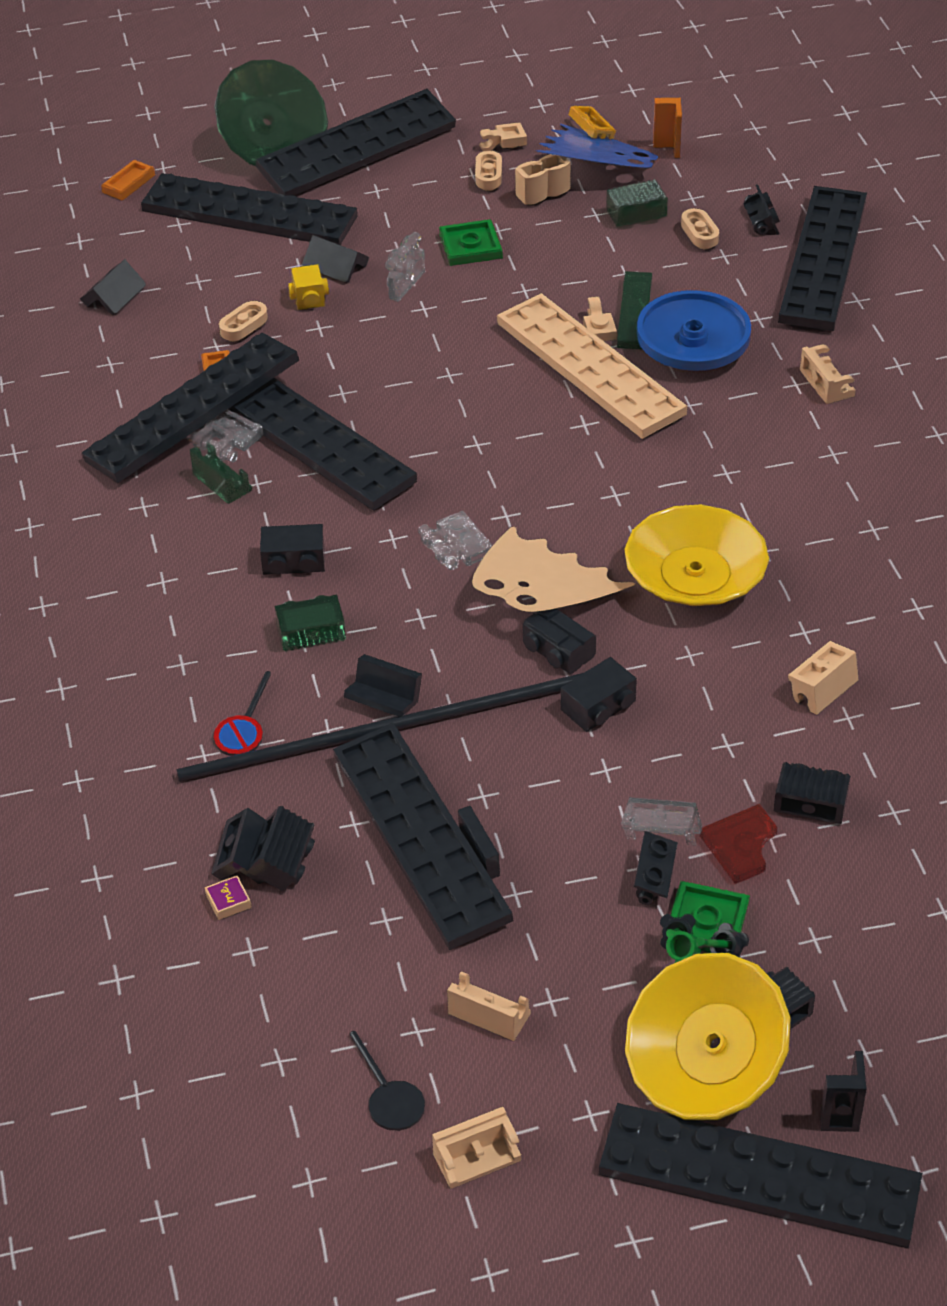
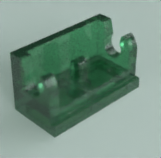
[190,442,252,504]

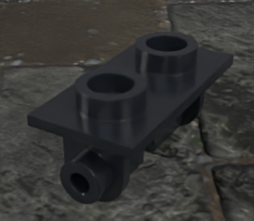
[743,184,780,235]
[633,831,678,905]

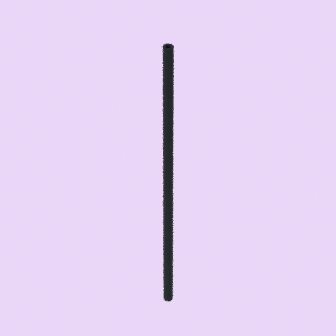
[176,672,585,782]

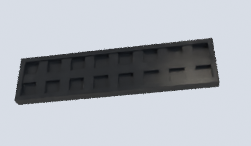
[256,88,456,195]
[141,173,358,245]
[778,186,867,331]
[81,332,299,483]
[227,378,417,511]
[333,723,514,950]
[599,1103,923,1249]

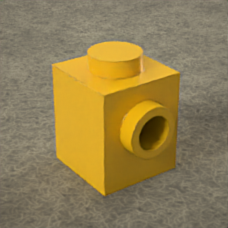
[288,264,329,310]

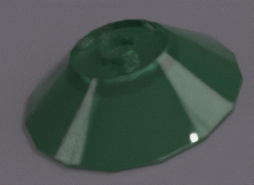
[214,59,329,167]

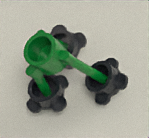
[660,914,749,963]

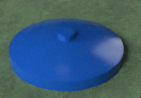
[637,290,751,371]

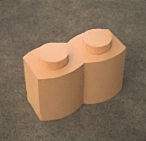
[515,154,571,205]

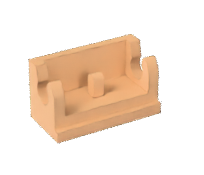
[800,345,856,404]
[788,641,859,715]
[447,971,531,1041]
[432,1107,521,1189]

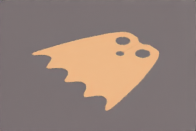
[472,527,635,612]

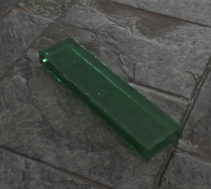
[617,271,652,350]

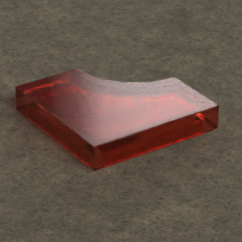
[699,804,778,884]

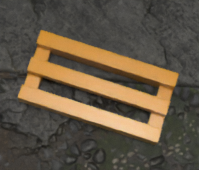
[568,106,616,139]

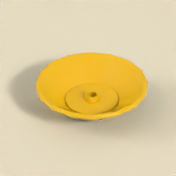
[624,504,769,606]
[625,953,791,1120]

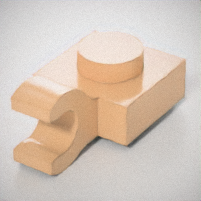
[480,123,527,151]
[583,297,617,341]

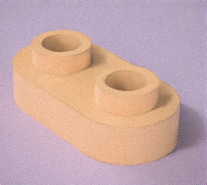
[475,151,502,191]
[681,208,719,250]
[219,301,268,342]

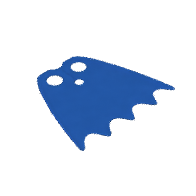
[536,124,658,168]

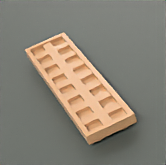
[497,293,687,439]

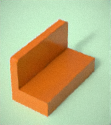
[653,97,682,158]

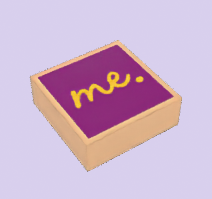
[205,875,251,920]

